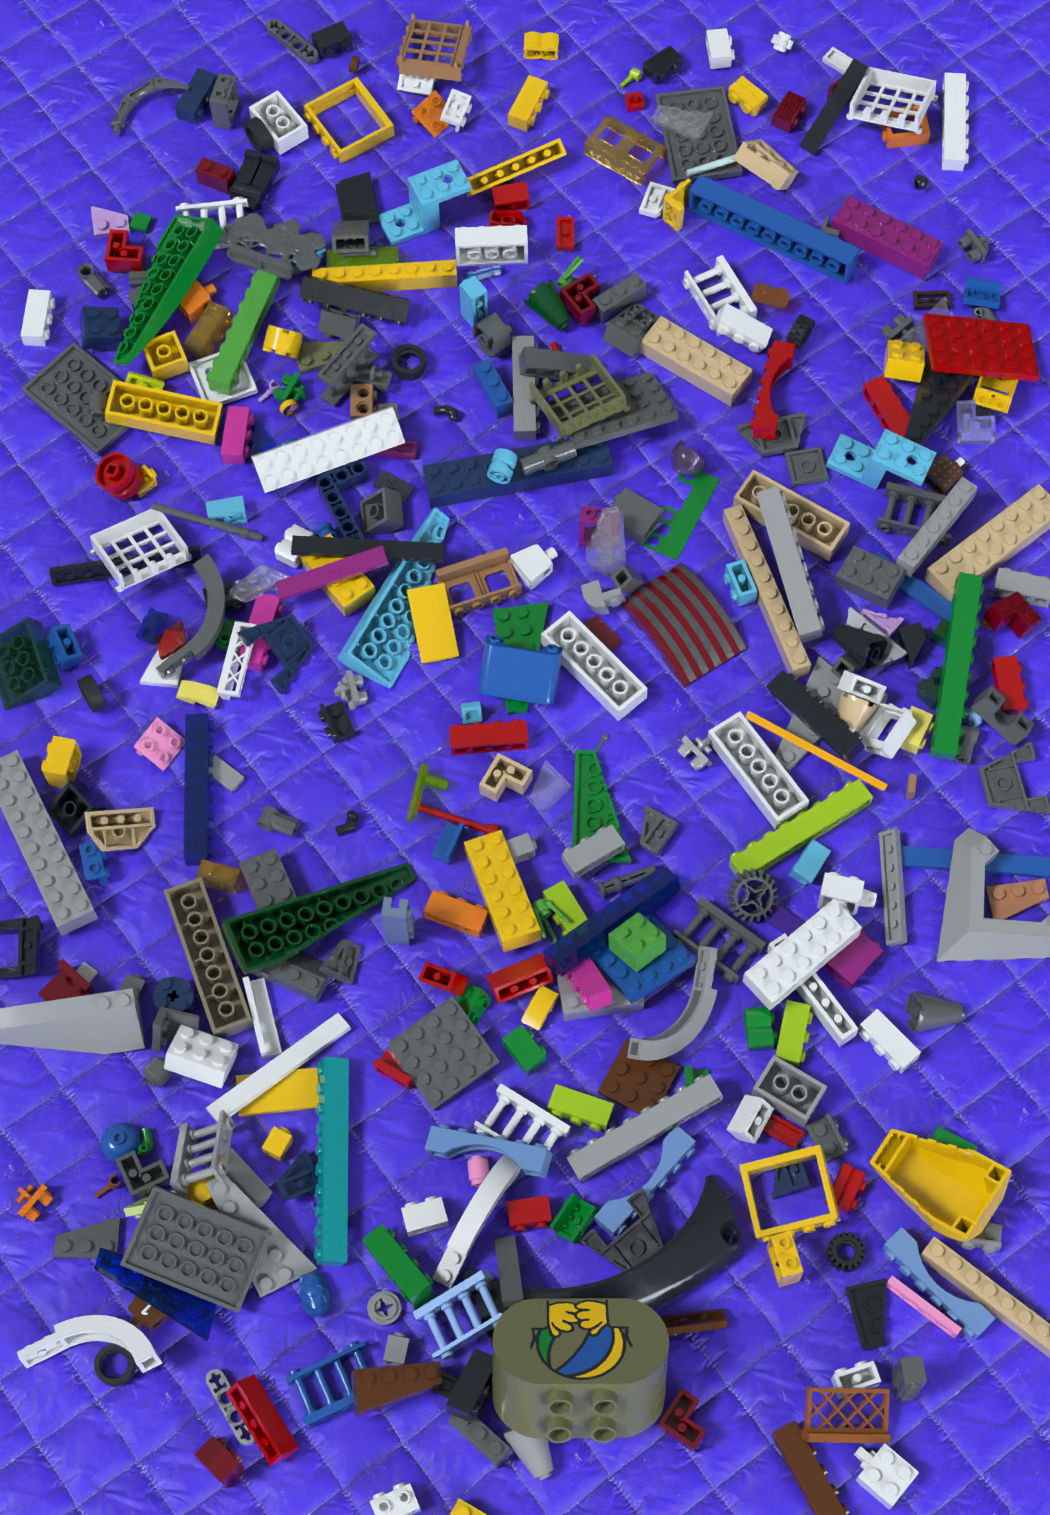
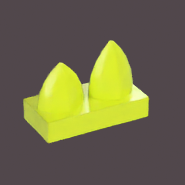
[125,371,164,390]

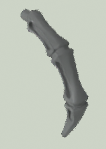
[110,77,190,136]

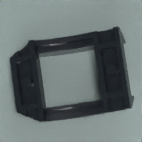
[0,915,44,979]

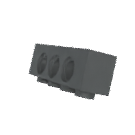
[890,1355,927,1402]

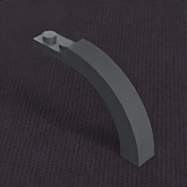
[156,553,226,679]

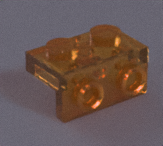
[751,283,790,309]

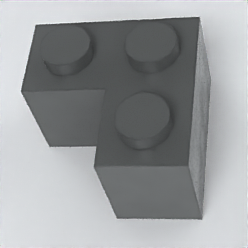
[115,1150,171,1202]

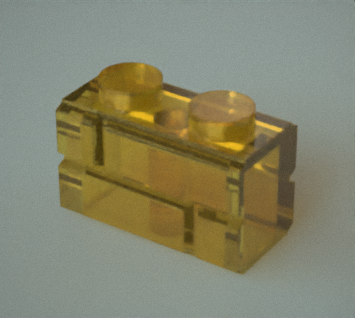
[196,859,242,894]

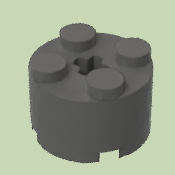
[472,313,512,357]

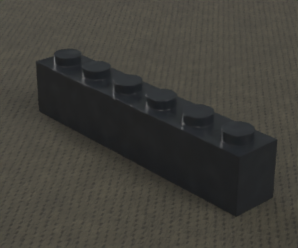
[299,275,412,325]
[766,670,865,764]

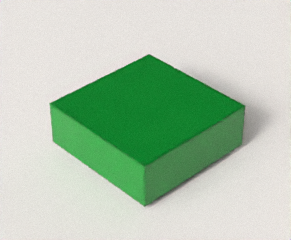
[129,212,153,234]

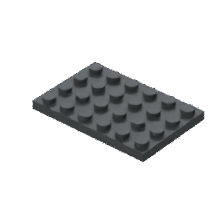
[655,86,743,184]
[21,342,130,456]
[549,372,679,449]
[120,1185,272,1313]

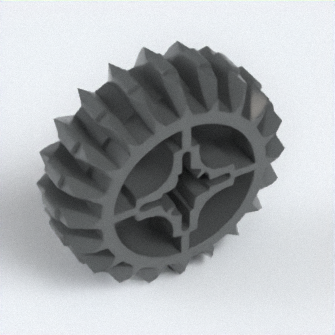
[725,868,779,922]

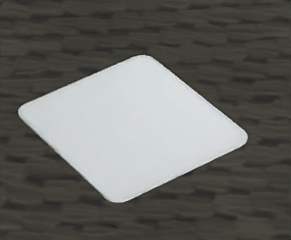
[76,962,98,983]

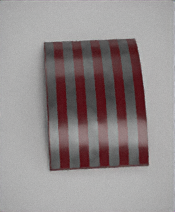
[620,563,747,688]

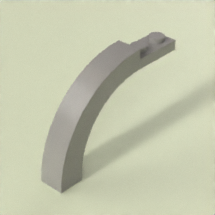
[627,946,718,1061]

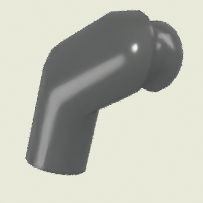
[974,307,998,321]

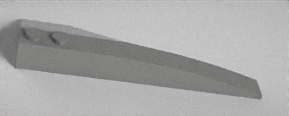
[0,988,146,1054]

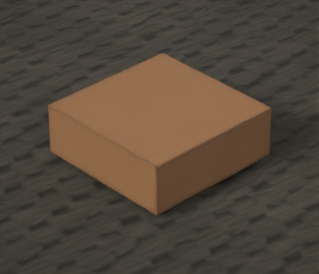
[905,774,917,800]

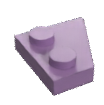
[91,206,130,239]
[860,609,904,637]

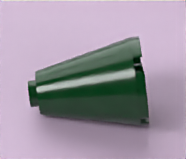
[523,279,571,331]

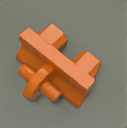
[16,1184,53,1222]

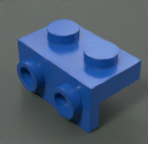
[962,277,1002,309]
[79,841,111,886]

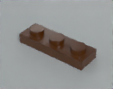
[661,1308,727,1335]

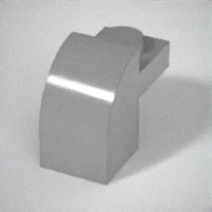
[581,580,626,615]

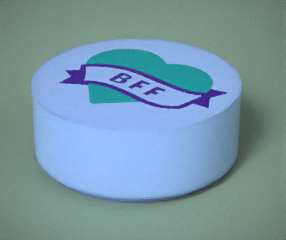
[963,708,982,727]

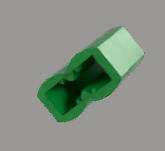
[743,1007,777,1052]

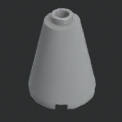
[504,1429,554,1480]

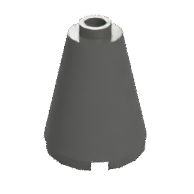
[906,991,965,1032]

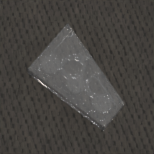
[651,105,714,142]
[229,564,291,602]

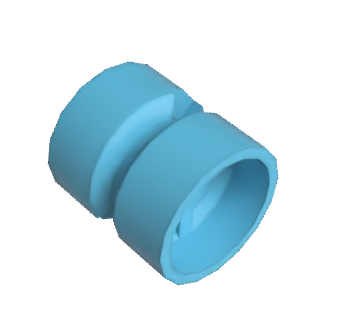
[487,448,518,484]

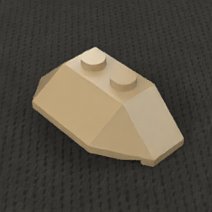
[84,807,156,852]

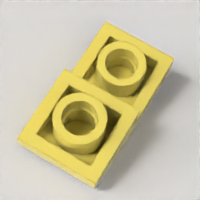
[176,680,219,709]

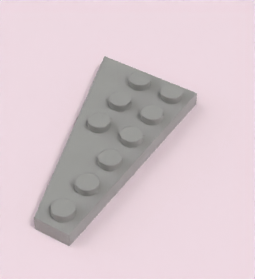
[775,657,856,773]
[206,1175,318,1298]

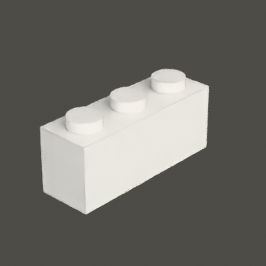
[21,289,55,347]
[712,303,773,353]
[858,1009,921,1074]

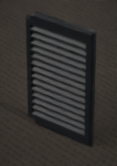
[335,172,380,225]

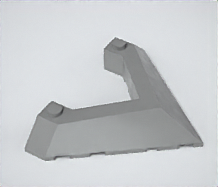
[936,828,1050,962]

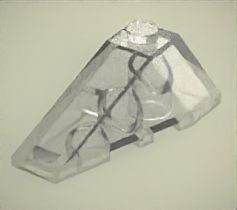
[586,506,626,577]

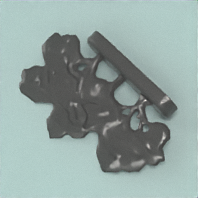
[224,213,326,279]

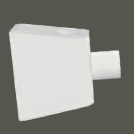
[510,544,558,590]

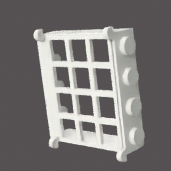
[847,67,938,134]
[90,509,192,592]

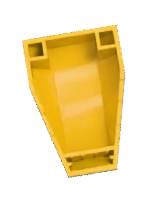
[870,1129,1012,1241]

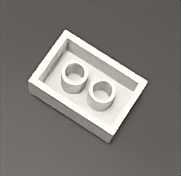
[249,90,309,155]
[164,1025,239,1089]

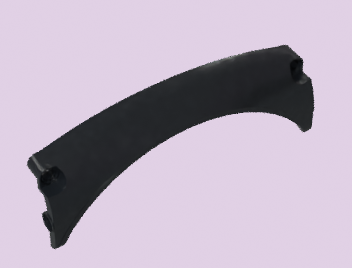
[462,1174,744,1349]

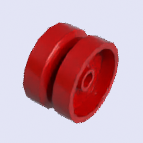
[95,452,144,500]

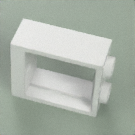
[859,703,917,759]

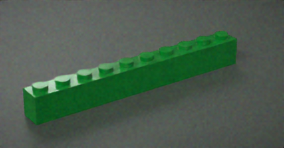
[929,572,984,761]

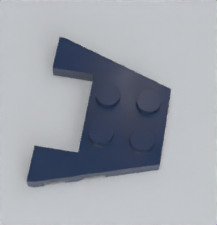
[237,615,314,694]

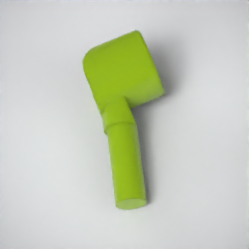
[619,68,642,88]

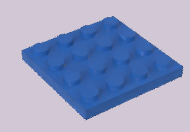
[583,909,696,1004]

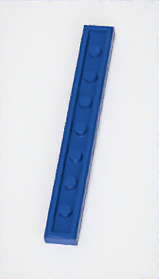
[901,846,1050,878]

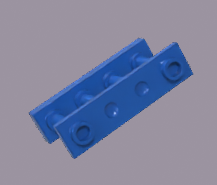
[285,1341,368,1429]

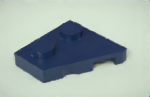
[276,1150,318,1203]

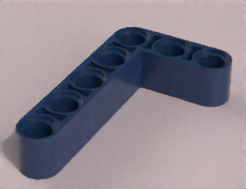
[316,459,368,539]

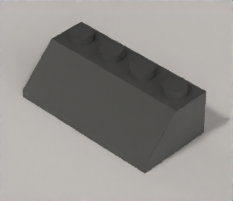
[250,952,331,1004]

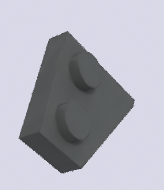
[640,805,679,856]

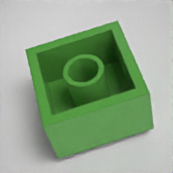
[608,912,666,972]

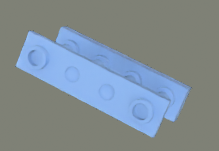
[413,1270,503,1360]

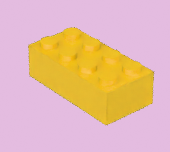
[300,533,376,617]

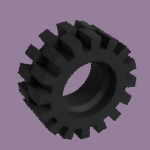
[786,314,815,350]
[826,1231,866,1273]

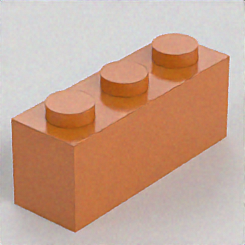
[424,890,489,939]

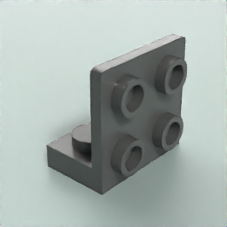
[152,1007,200,1053]

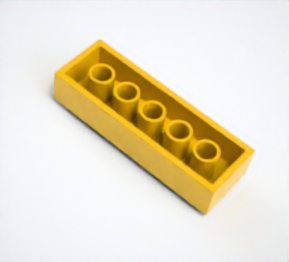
[105,380,222,445]
[464,830,542,953]

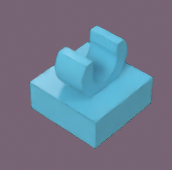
[461,701,482,724]

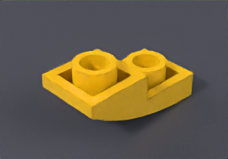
[521,986,559,1031]

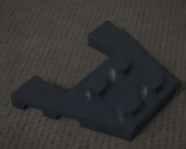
[579,1188,665,1271]

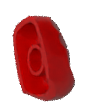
[489,210,527,227]

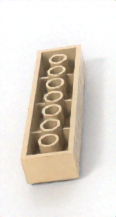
[924,484,1050,602]

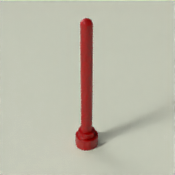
[410,802,500,835]

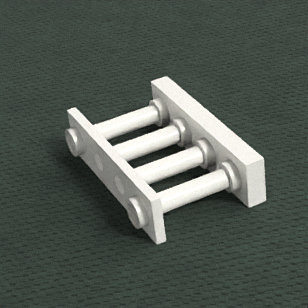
[176,197,251,249]
[683,255,757,336]
[474,1084,571,1150]

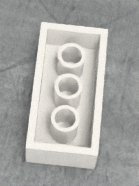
[455,225,528,267]

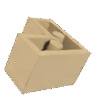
[479,753,533,802]

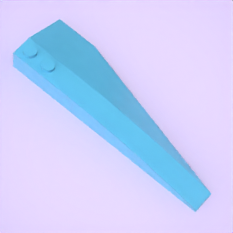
[337,507,450,689]

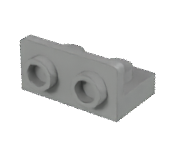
[957,1223,1002,1253]

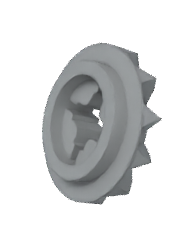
[367,1291,401,1326]

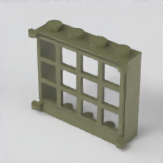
[529,353,630,442]

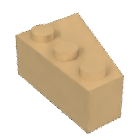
[733,139,799,190]

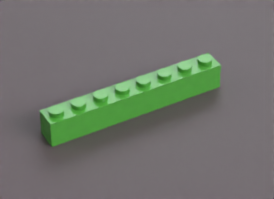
[206,270,280,395]

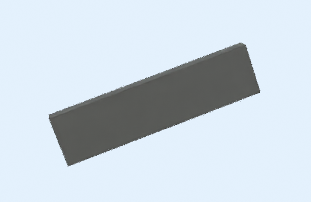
[494,1235,524,1307]

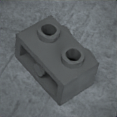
[318,307,361,341]

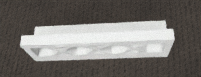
[216,621,257,700]
[243,976,282,1060]

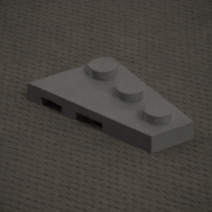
[54,1217,121,1260]

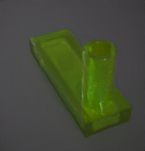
[405,763,449,823]

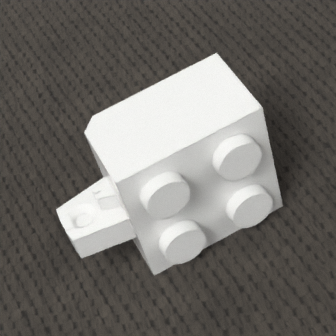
[817,872,877,916]
[854,1443,919,1510]

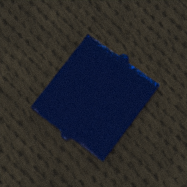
[247,421,275,460]

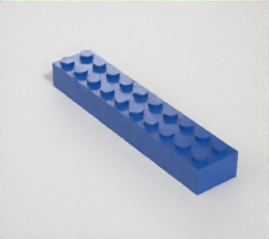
[688,175,860,285]

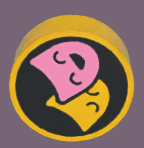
[279,399,299,417]

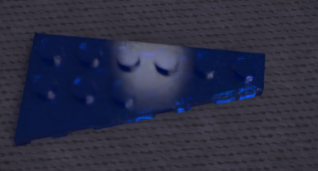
[94,1247,217,1341]

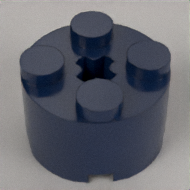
[153,976,197,1014]

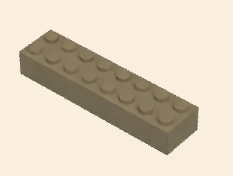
[163,877,254,1039]

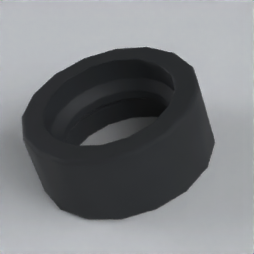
[244,117,273,153]
[392,344,427,380]
[77,674,107,712]
[94,1344,136,1387]

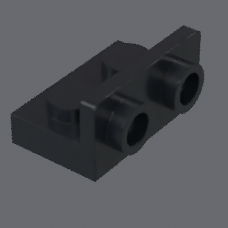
[318,700,356,744]

